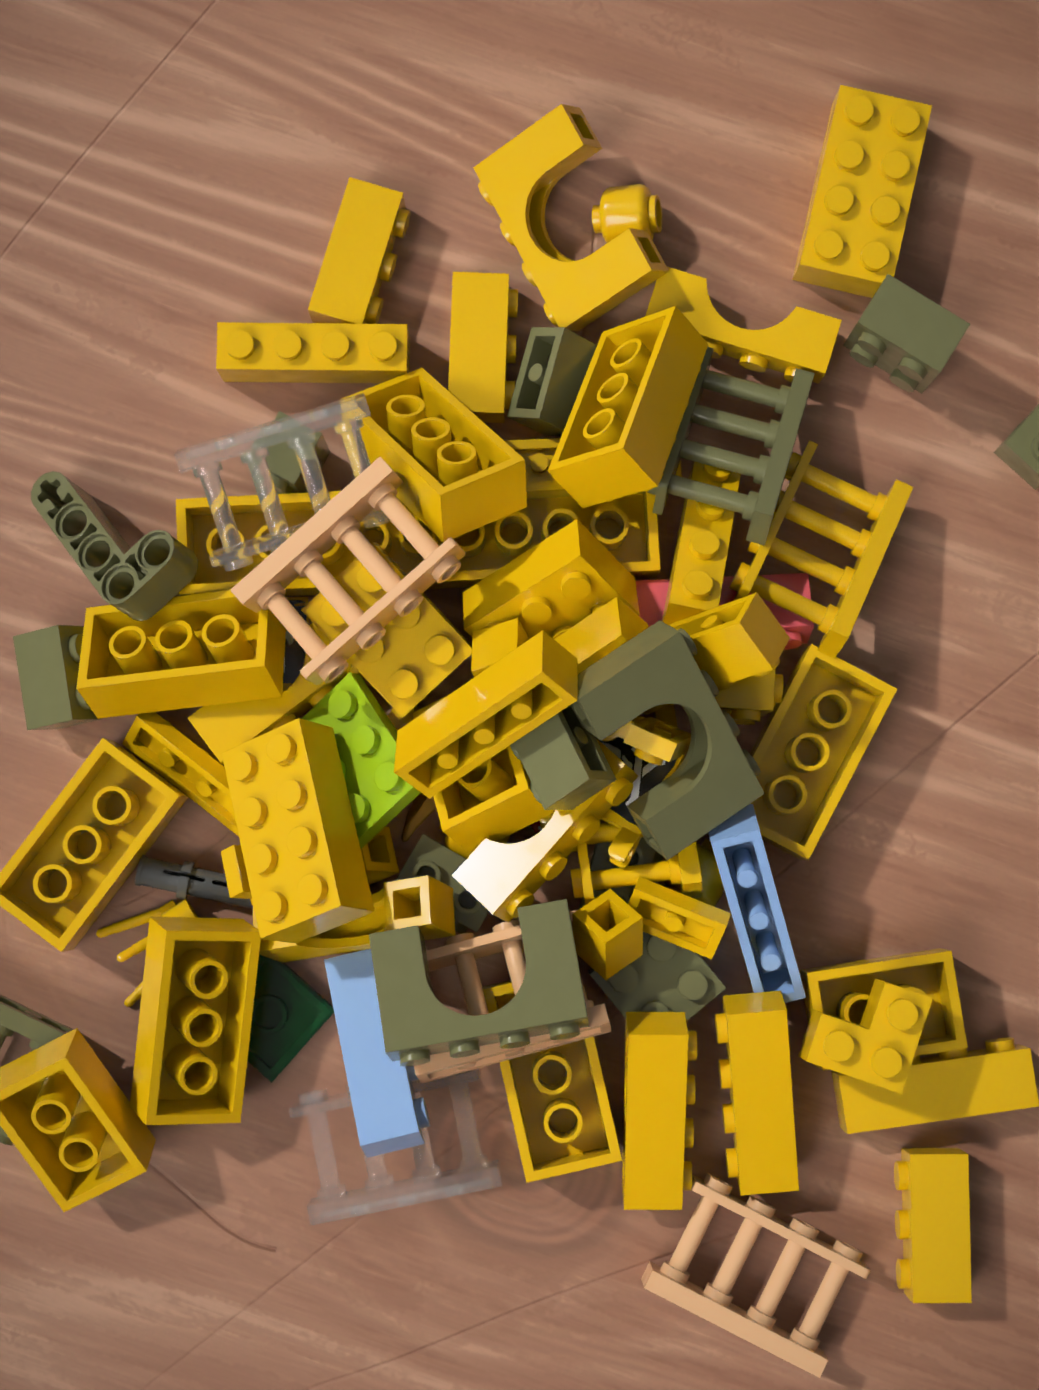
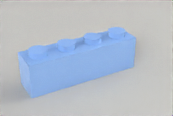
[709,804,806,1003]
[324,949,430,1158]

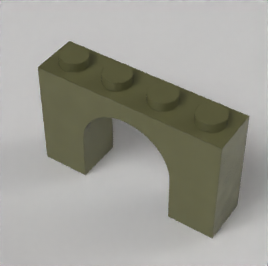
[570,620,765,860]
[369,899,590,1066]

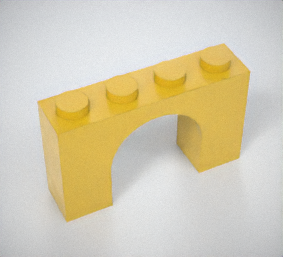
[473,104,669,331]

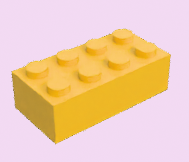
[792,85,932,298]
[548,306,708,508]
[340,368,527,543]
[76,589,286,719]
[750,644,897,860]
[222,718,375,944]
[0,738,188,952]
[130,917,261,1125]
[483,980,622,1183]

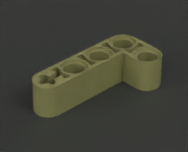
[31,471,198,621]

